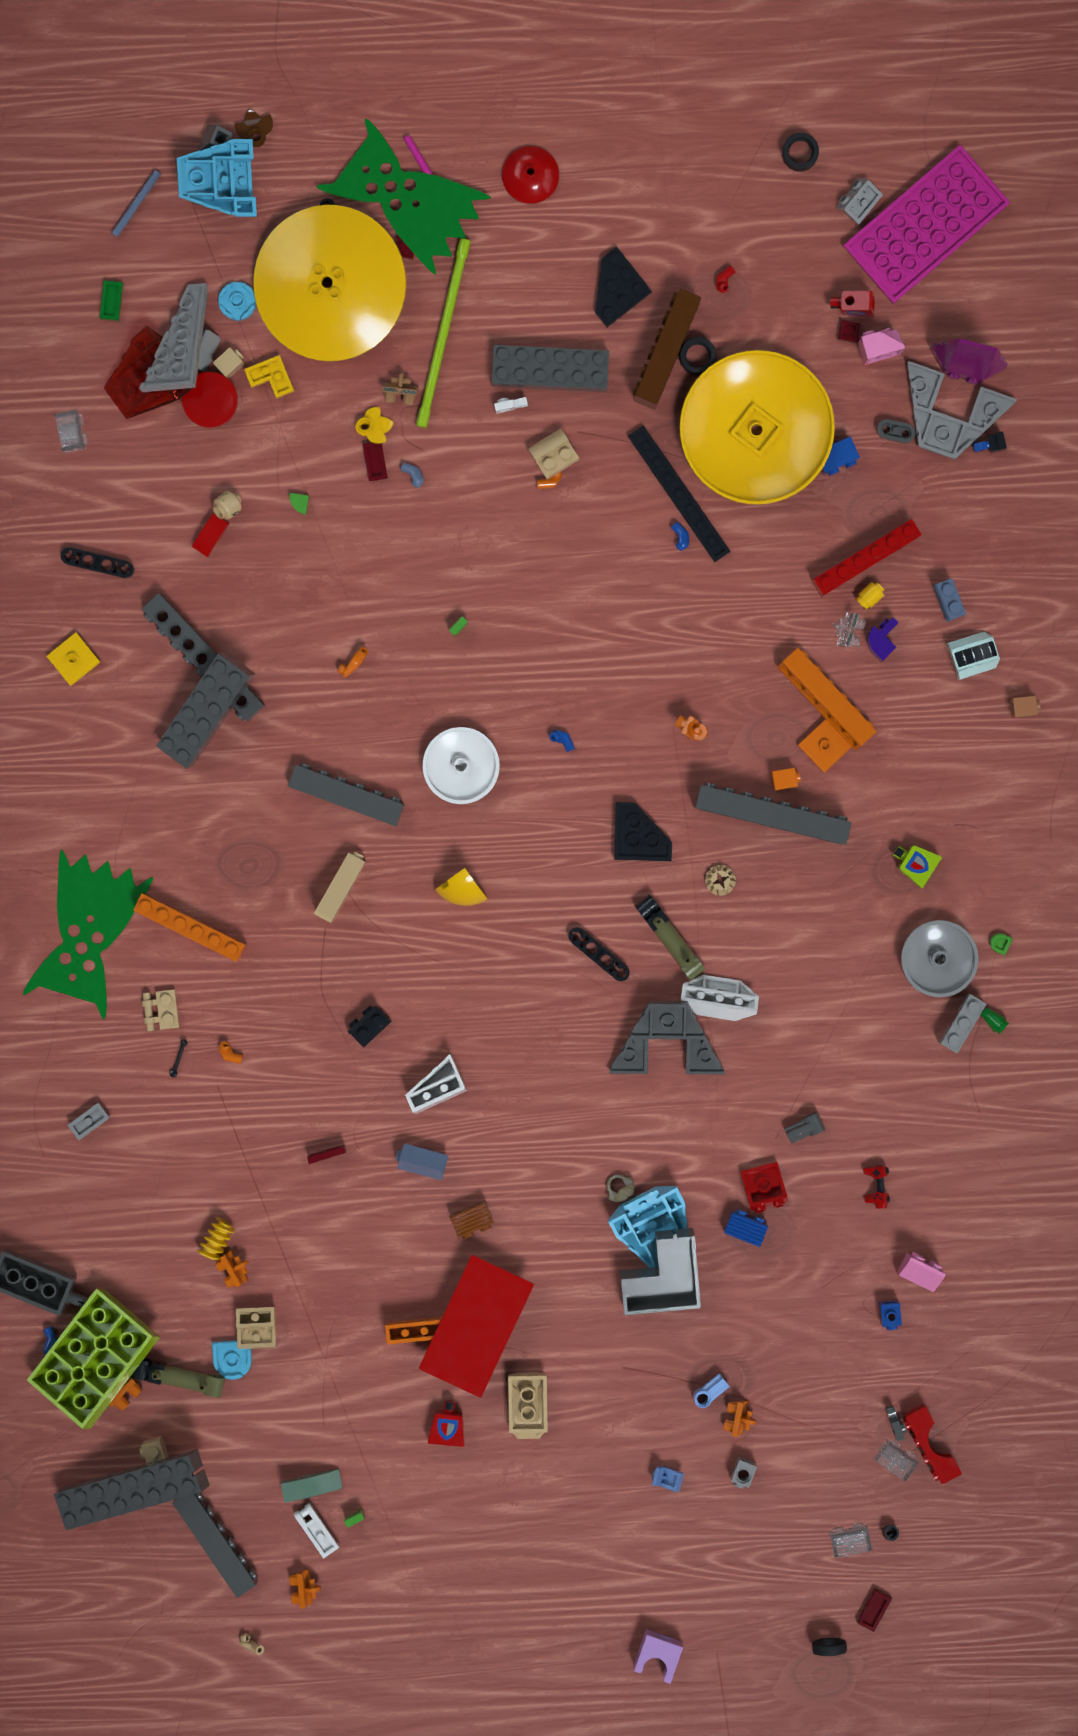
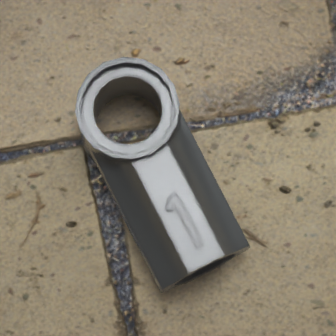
[784,1112,825,1144]

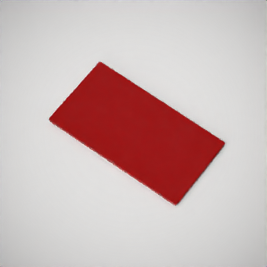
[419,1255,534,1398]

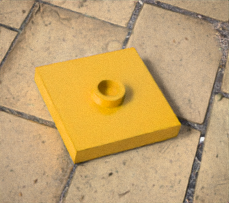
[46,632,101,686]

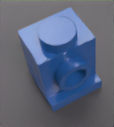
[879,1300,902,1330]

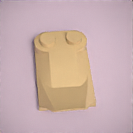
[508,1372,548,1439]

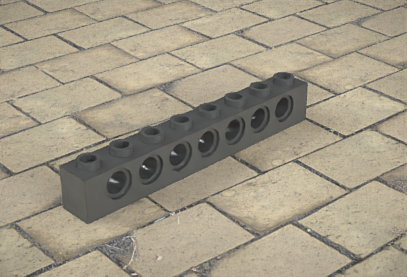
[142,593,265,722]

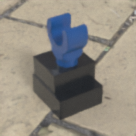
[973,431,1007,454]

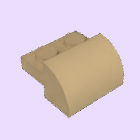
[527,429,580,480]
[236,1307,277,1349]

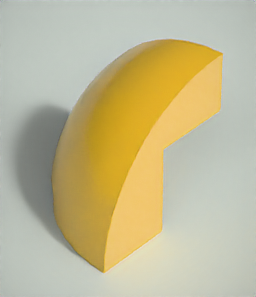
[435,868,488,906]

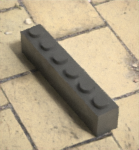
[288,763,405,827]
[172,1493,258,1598]

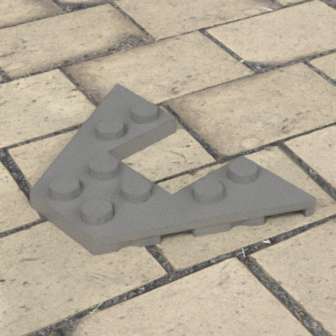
[907,361,1017,460]

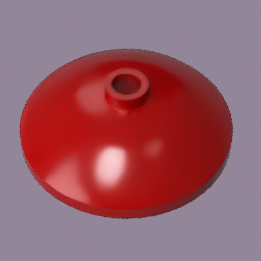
[502,146,559,204]

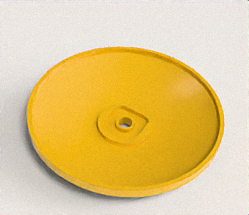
[253,205,407,361]

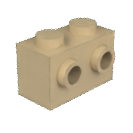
[140,1436,169,1463]

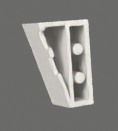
[405,1054,468,1114]

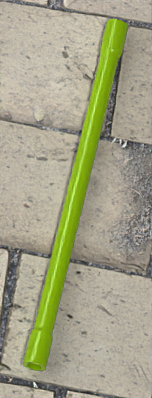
[416,238,471,428]

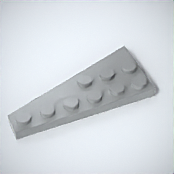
[139,283,208,392]

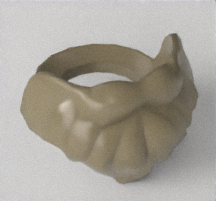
[606,1174,635,1203]

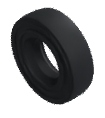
[812,1638,847,1656]

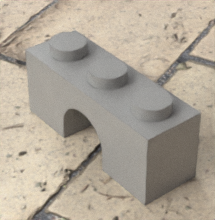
[938,993,986,1054]

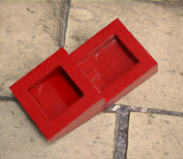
[192,513,230,557]

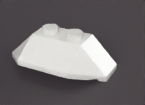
[681,975,759,1021]

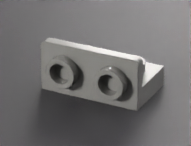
[836,178,883,224]

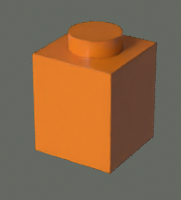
[771,768,801,791]

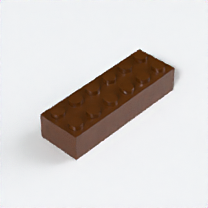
[633,289,701,410]

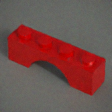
[903,1403,962,1485]

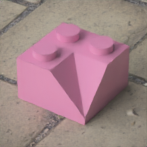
[858,328,905,365]

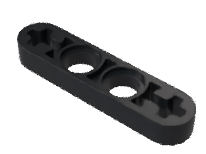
[61,547,135,579]
[568,927,630,982]

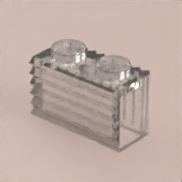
[54,409,89,454]
[872,1438,918,1482]
[829,1523,872,1558]

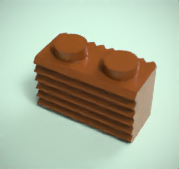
[449,1201,494,1239]

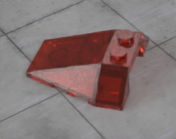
[104,326,193,419]

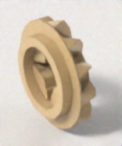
[705,865,736,896]

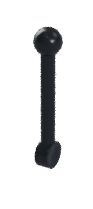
[170,1039,188,1077]

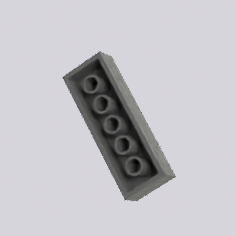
[492,345,609,393]
[156,651,255,769]

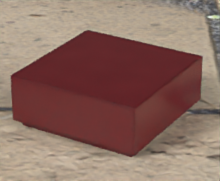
[838,320,861,343]

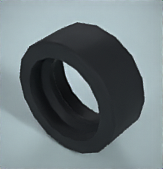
[782,132,819,172]
[679,337,716,375]

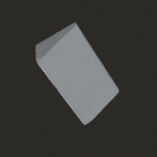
[198,329,221,372]

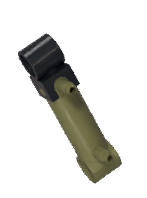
[634,894,705,981]
[130,1358,226,1398]

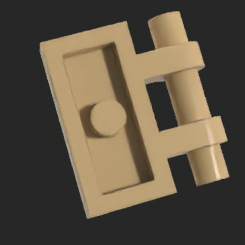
[142,989,180,1031]

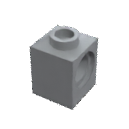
[730,1456,757,1489]

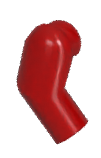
[716,265,736,293]

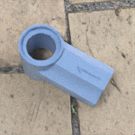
[693,1373,730,1408]

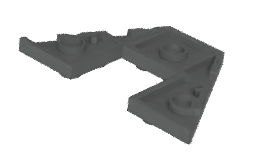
[609,1001,724,1074]

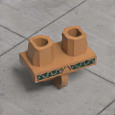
[382,372,419,405]

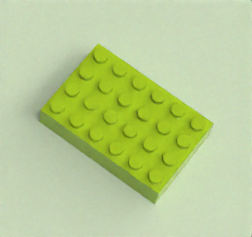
[27,1288,160,1429]

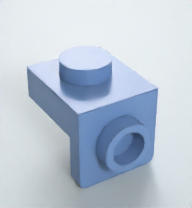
[652,1466,685,1492]

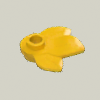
[355,407,394,444]

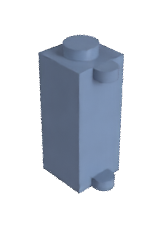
[395,1143,448,1181]

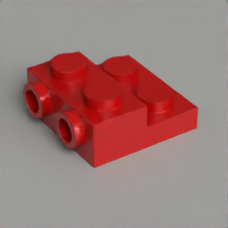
[740,1162,788,1213]

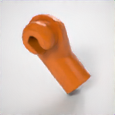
[218,1041,243,1064]

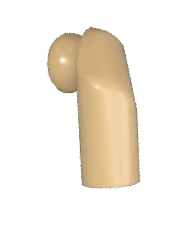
[239,1633,264,1655]

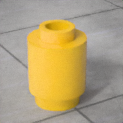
[856,582,885,610]

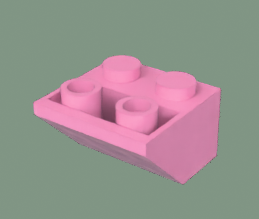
[897,1252,946,1292]

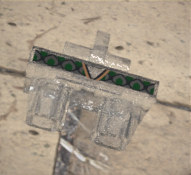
[832,612,866,648]

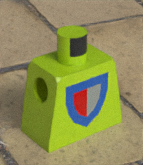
[893,845,942,888]

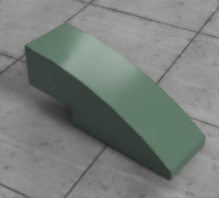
[281,1469,343,1503]

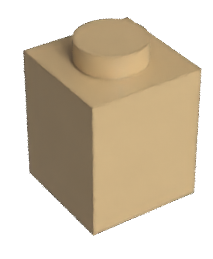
[213,347,245,379]

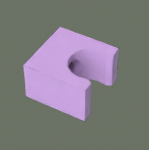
[634,1629,683,1684]

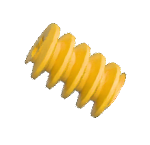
[197,1217,235,1260]

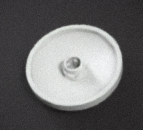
[423,727,500,804]

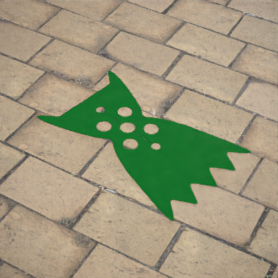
[316,118,491,275]
[23,850,153,1020]

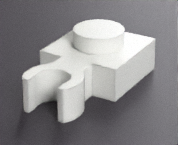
[494,397,528,414]

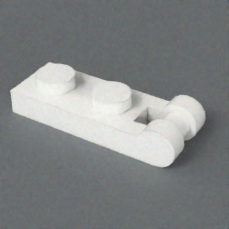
[293,1502,340,1559]

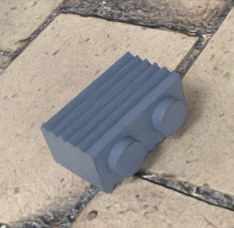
[933,578,966,622]

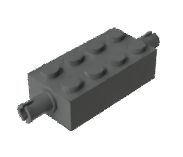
[0,1248,89,1316]

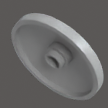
[901,920,979,997]

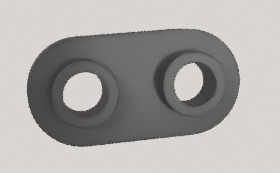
[877,419,915,444]

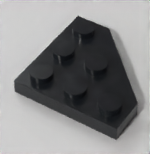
[595,246,652,328]
[614,802,672,861]

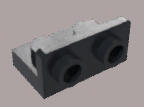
[347,1005,392,1048]

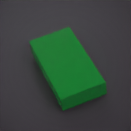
[99,280,124,322]

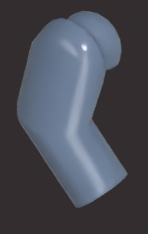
[401,462,424,488]

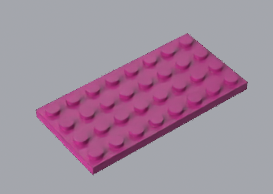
[843,145,1010,304]

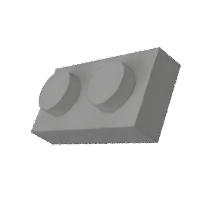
[68,1102,110,1140]

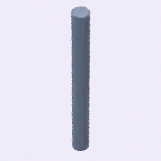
[112,170,161,237]

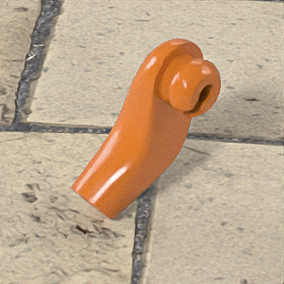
[337,647,368,677]

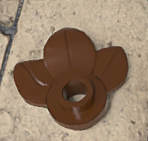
[235,110,273,147]

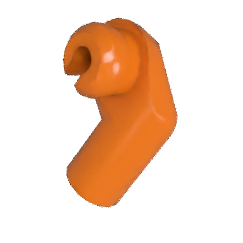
[536,472,562,489]

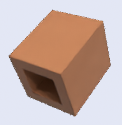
[1010,696,1040,718]

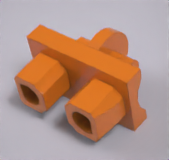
[675,715,708,741]
[215,1250,249,1288]
[109,1378,143,1411]
[723,1400,757,1437]
[289,1569,321,1608]

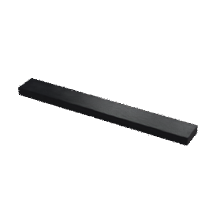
[628,425,731,563]

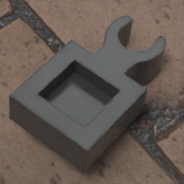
[886,1406,906,1441]

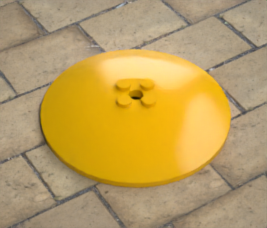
[680,350,835,505]

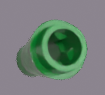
[980,1007,1009,1034]

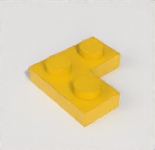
[244,355,295,399]

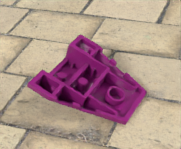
[930,338,1008,385]

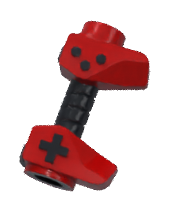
[863,1165,890,1209]

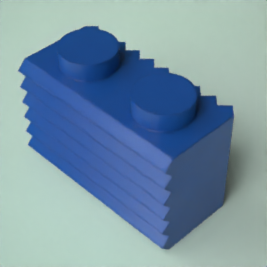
[723,1209,768,1247]

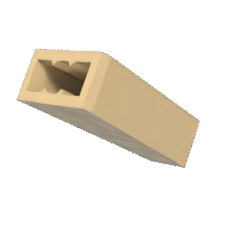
[314,851,366,923]

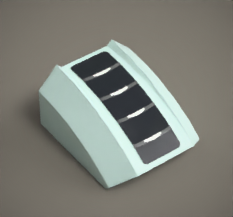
[946,632,1000,680]

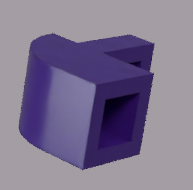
[867,617,899,662]

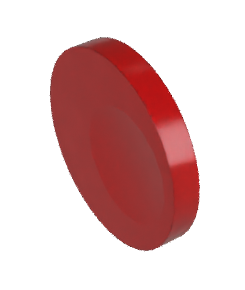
[182,372,238,429]

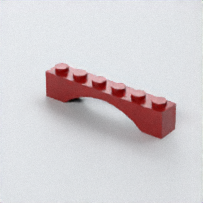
[812,519,922,598]

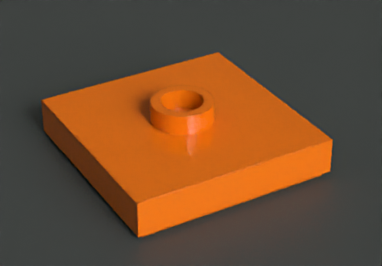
[798,719,851,773]

